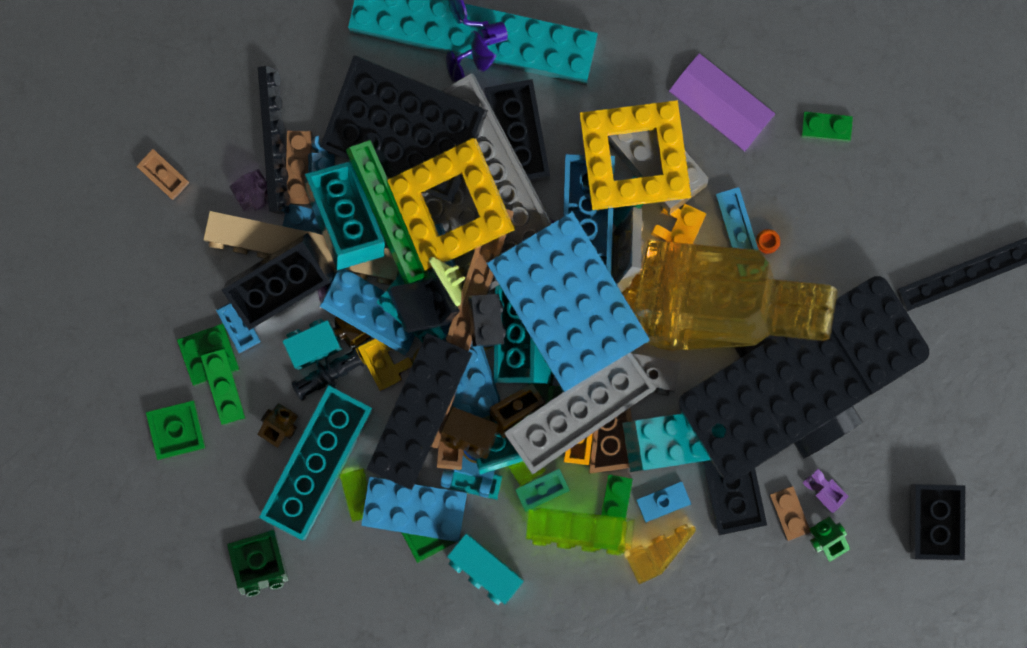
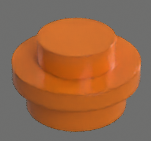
[756,229,780,254]

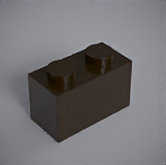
[489,383,545,438]
[441,407,499,459]

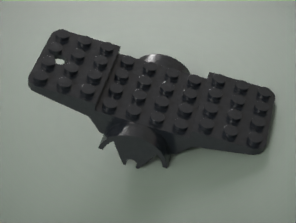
[678,276,929,481]

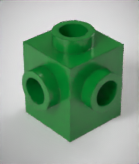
[809,516,850,562]

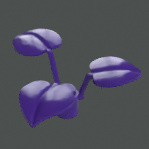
[446,0,508,83]

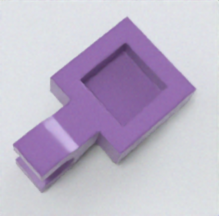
[803,469,849,514]

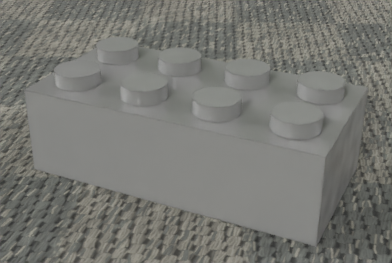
[608,130,709,215]

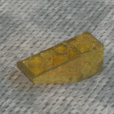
[626,523,696,584]

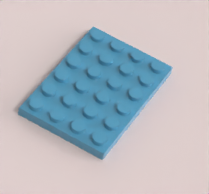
[487,212,650,392]

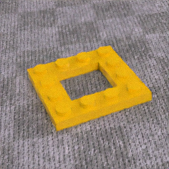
[580,100,691,210]
[387,138,514,271]

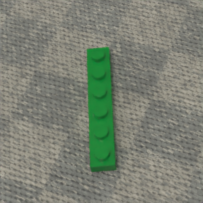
[346,140,429,284]

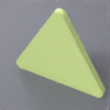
[429,257,465,306]

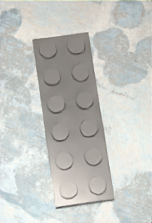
[505,352,656,474]

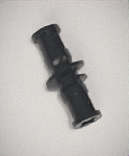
[291,346,366,401]

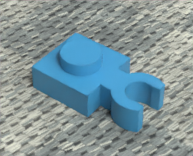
[308,136,335,173]

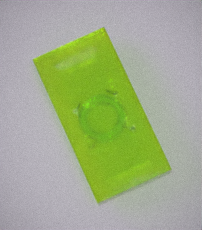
[340,468,368,522]

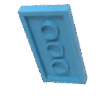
[319,268,415,356]
[361,477,467,542]

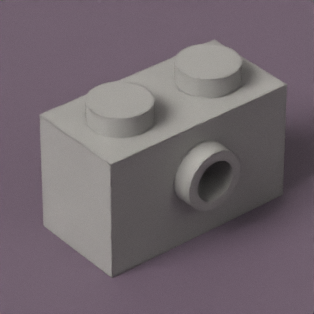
[632,353,681,396]

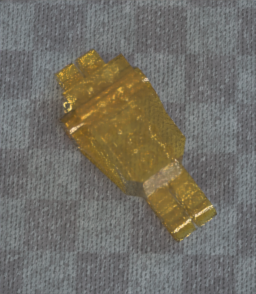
[622,240,838,350]

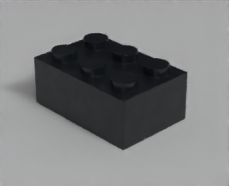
[910,484,966,560]

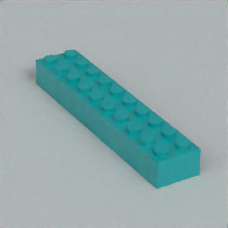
[348,0,598,85]

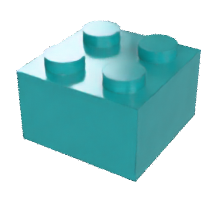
[282,319,344,370]

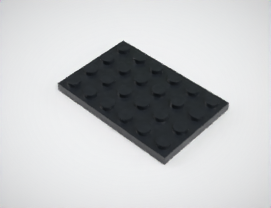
[320,55,488,203]

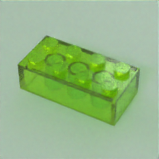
[526,507,635,555]

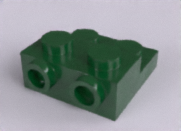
[227,530,289,597]

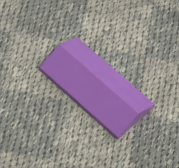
[669,53,775,152]

